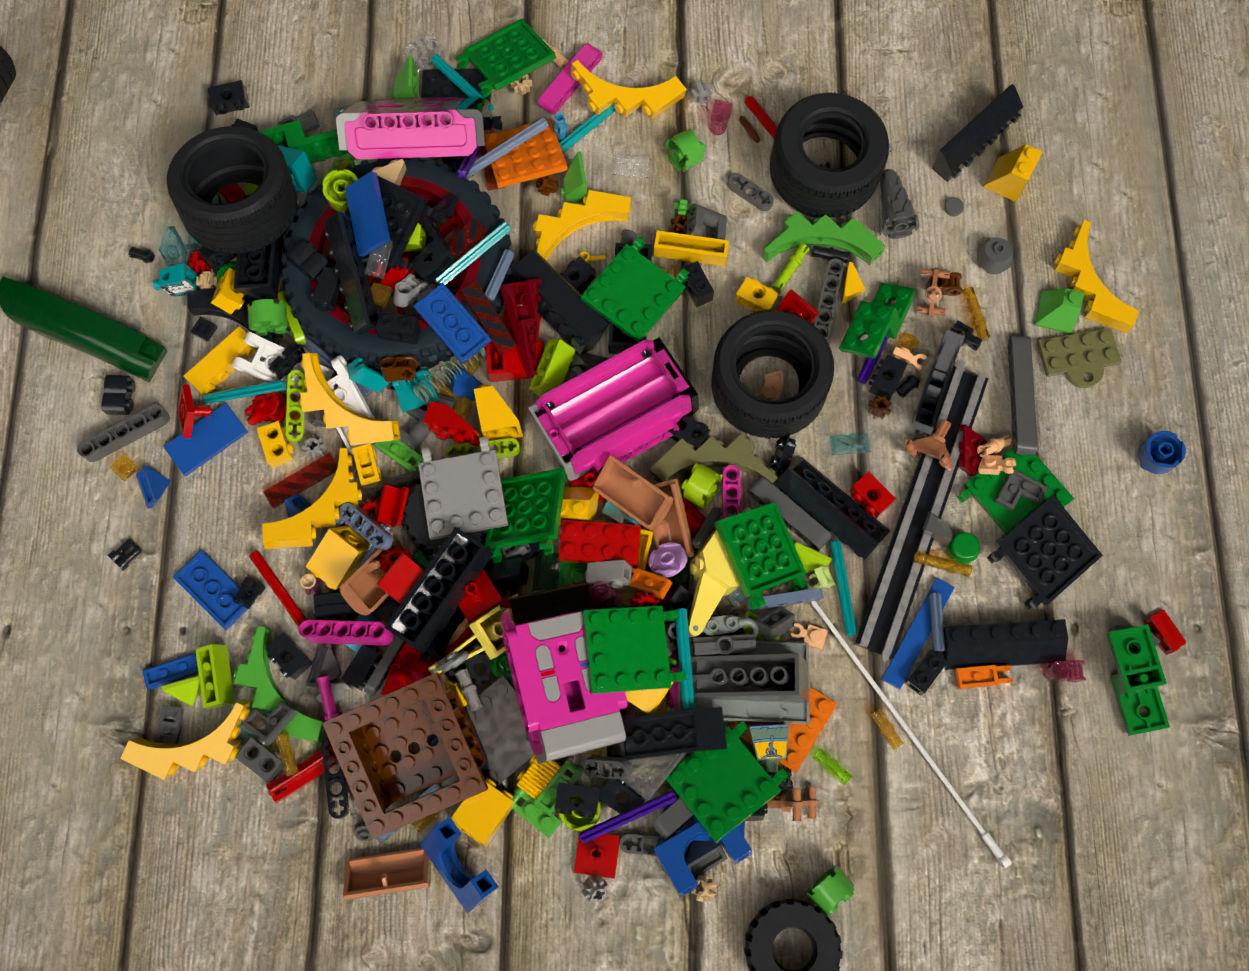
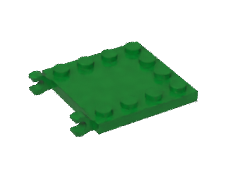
[455,18,556,97]
[581,236,689,343]
[957,448,1074,543]
[485,467,566,563]
[714,502,808,610]
[582,606,686,695]
[664,721,788,844]

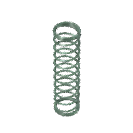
[413,348,486,403]

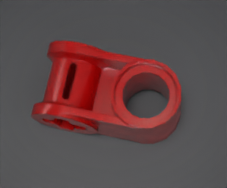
[381,257,415,293]

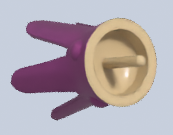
[300,573,324,595]

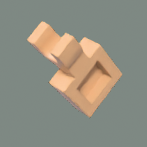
[892,347,927,371]

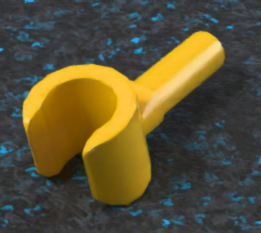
[580,251,606,264]

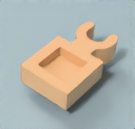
[978,455,1016,475]
[790,623,828,650]

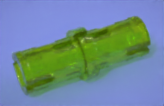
[813,749,852,786]

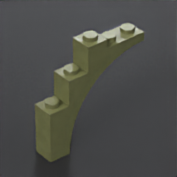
[649,433,778,485]

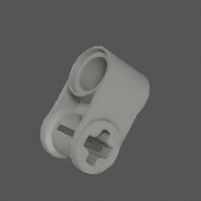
[393,273,427,307]

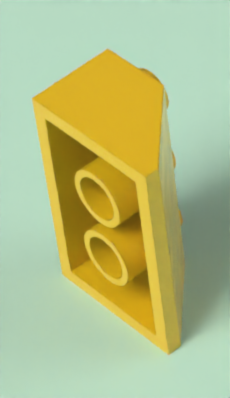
[559,487,599,525]

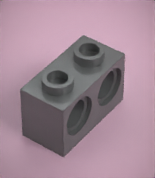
[235,737,287,782]

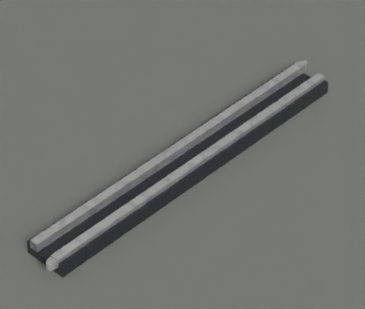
[854,360,989,662]

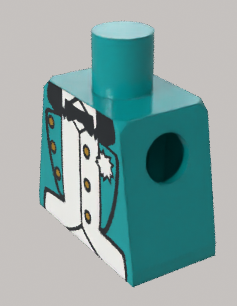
[153,263,200,297]

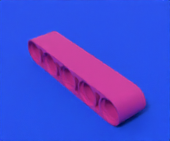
[538,43,603,115]
[722,465,741,519]
[298,620,394,646]

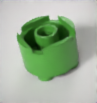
[665,128,706,172]
[247,299,288,336]
[806,865,854,916]

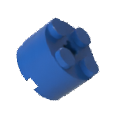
[1138,431,1186,474]

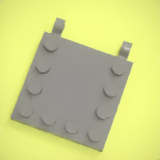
[418,437,508,540]

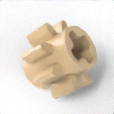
[510,74,533,96]
[196,271,218,290]
[691,875,718,902]

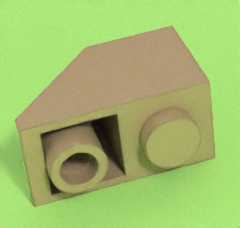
[372,159,406,186]

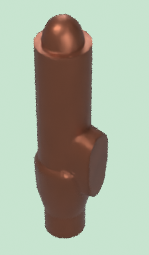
[739,116,760,143]

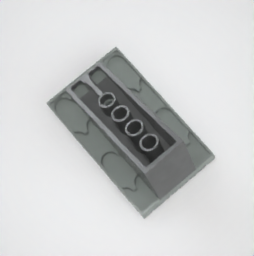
[678,638,810,725]

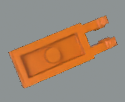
[626,568,672,600]
[954,665,1013,690]

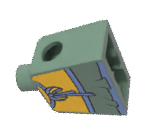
[748,724,789,773]

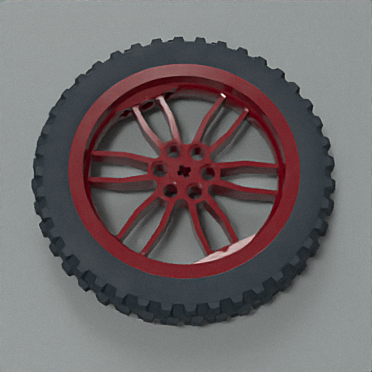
[280,157,513,373]

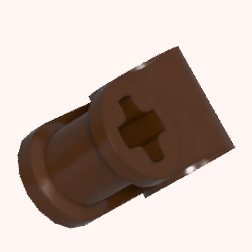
[925,272,963,296]
[379,355,418,382]

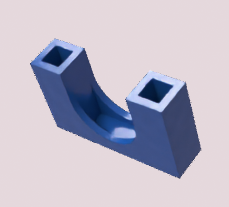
[420,817,499,914]
[654,820,752,898]

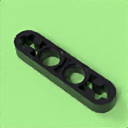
[322,738,349,819]

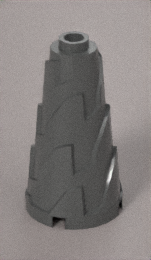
[880,169,919,239]

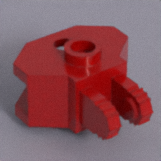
[244,391,286,426]

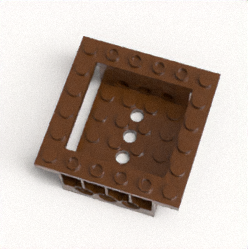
[322,672,488,840]

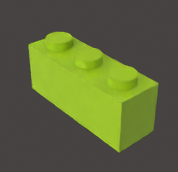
[529,339,576,397]
[195,644,235,708]

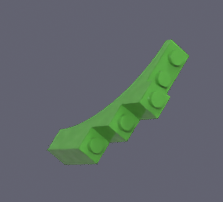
[762,211,885,265]
[233,626,325,743]

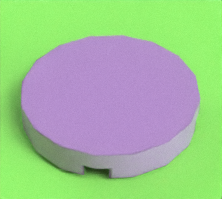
[649,542,687,578]

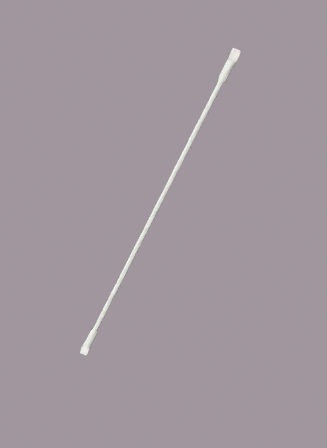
[741,507,1012,869]

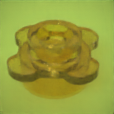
[897,333,920,354]

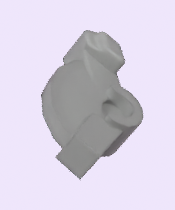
[316,682,353,703]

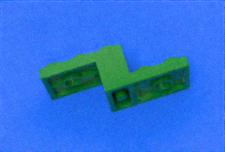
[258,120,349,164]
[839,282,917,359]
[1106,624,1170,736]

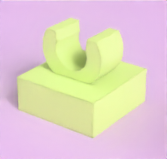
[809,566,835,588]

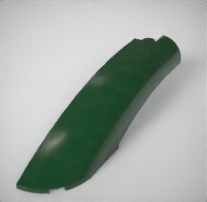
[0,277,168,383]

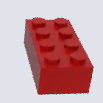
[559,520,641,568]

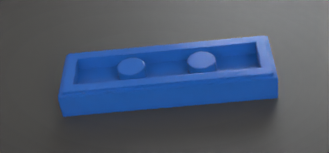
[142,653,199,690]

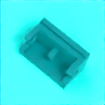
[347,357,391,393]

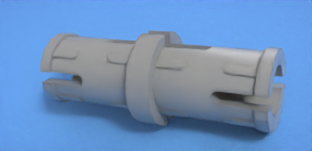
[455,669,483,712]

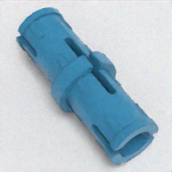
[553,113,568,142]

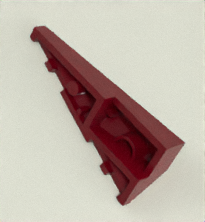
[500,279,541,377]

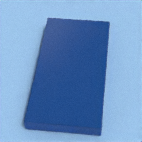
[345,171,391,257]
[413,283,492,364]
[163,403,249,477]
[173,549,255,631]

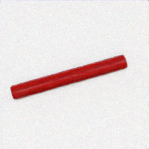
[744,96,777,139]
[249,550,307,627]

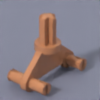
[917,268,950,317]
[904,419,953,471]
[767,787,819,821]

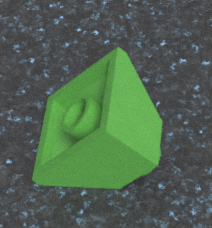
[391,55,418,99]
[561,151,588,203]
[1034,288,1084,334]

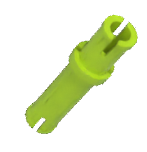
[771,243,810,293]

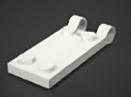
[231,332,334,397]
[327,355,375,455]

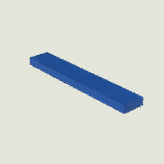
[881,578,955,690]

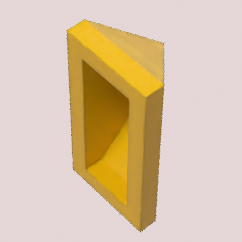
[842,262,866,303]

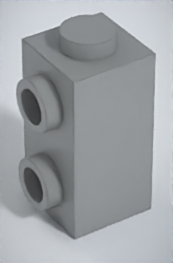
[585,560,632,590]

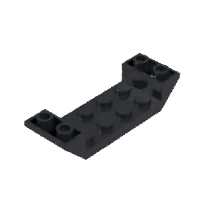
[606,707,727,760]

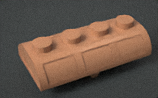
[592,455,673,530]
[653,479,696,557]
[340,539,400,615]
[343,848,431,900]

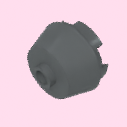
[977,238,1013,274]

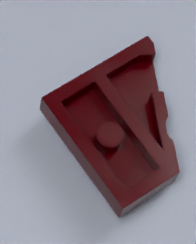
[959,424,987,476]

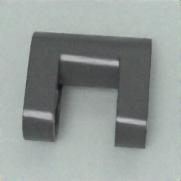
[686,203,727,240]
[399,407,431,451]

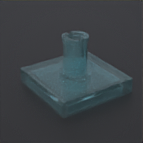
[159,226,196,267]

